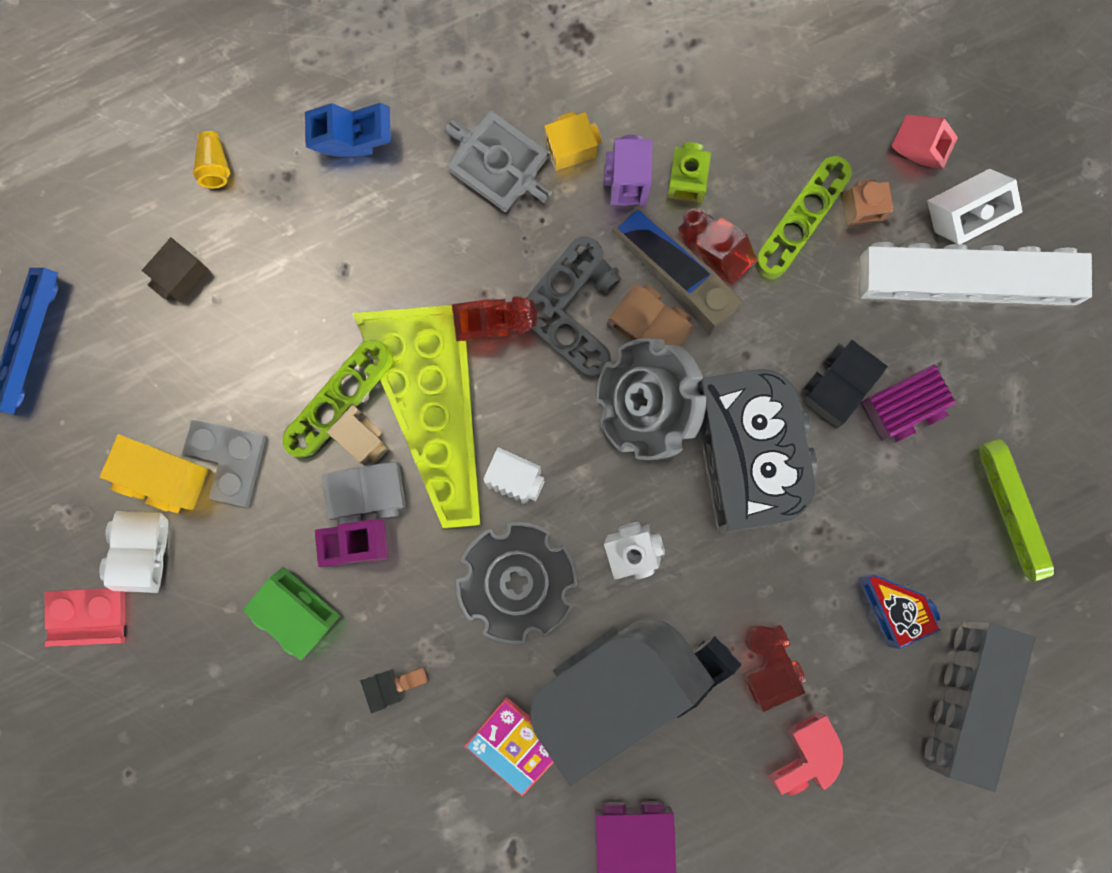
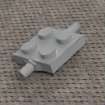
[444,110,552,213]

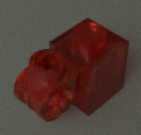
[678,208,757,285]
[452,296,537,342]
[742,625,806,712]

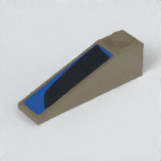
[612,205,743,335]

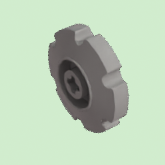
[596,338,706,460]
[456,522,578,645]

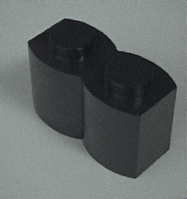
[803,339,888,428]

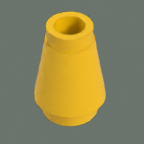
[193,131,230,189]

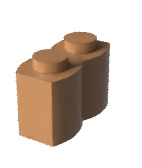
[607,283,695,346]

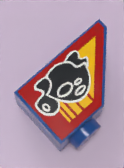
[859,574,941,649]

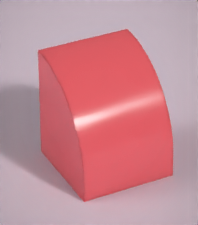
[892,115,958,169]

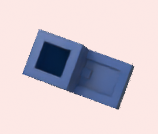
[305,103,391,157]

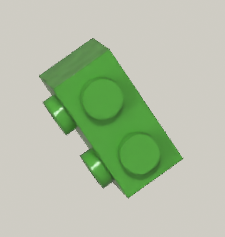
[242,567,340,661]

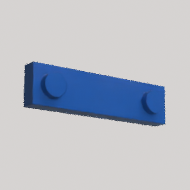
[0,267,58,414]

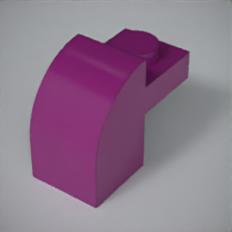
[315,519,388,567]

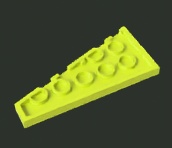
[352,304,481,529]

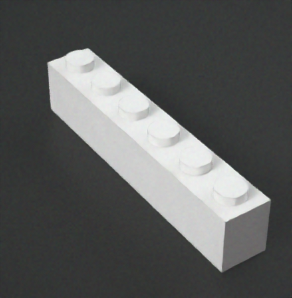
[860,242,1092,305]

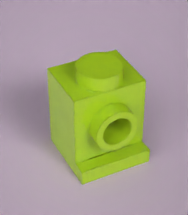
[666,142,711,203]

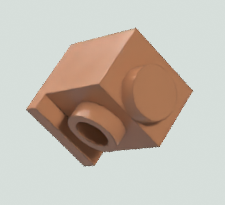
[841,179,894,228]

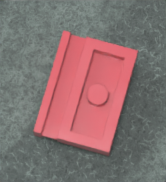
[45,588,126,647]

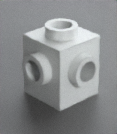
[604,522,665,580]

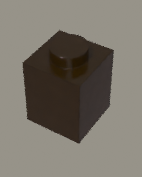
[141,237,208,302]

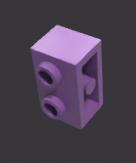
[604,134,653,206]

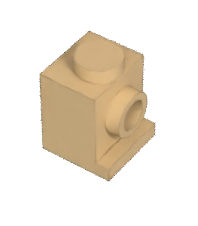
[327,405,388,466]

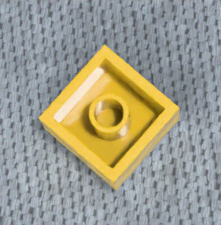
[99,434,210,514]

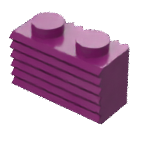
[862,364,956,442]

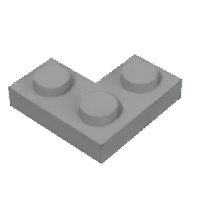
[182,418,267,508]

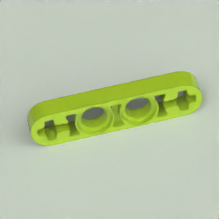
[755,156,852,279]
[282,340,393,458]
[979,438,1054,582]

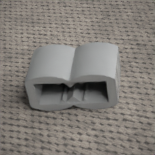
[322,462,407,524]

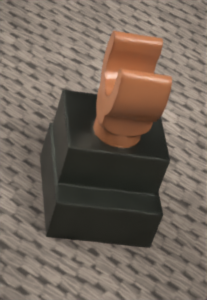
[360,667,428,714]

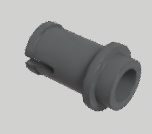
[575,246,621,293]

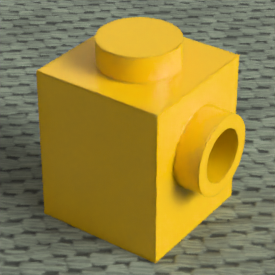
[544,112,602,171]

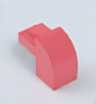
[768,712,843,796]

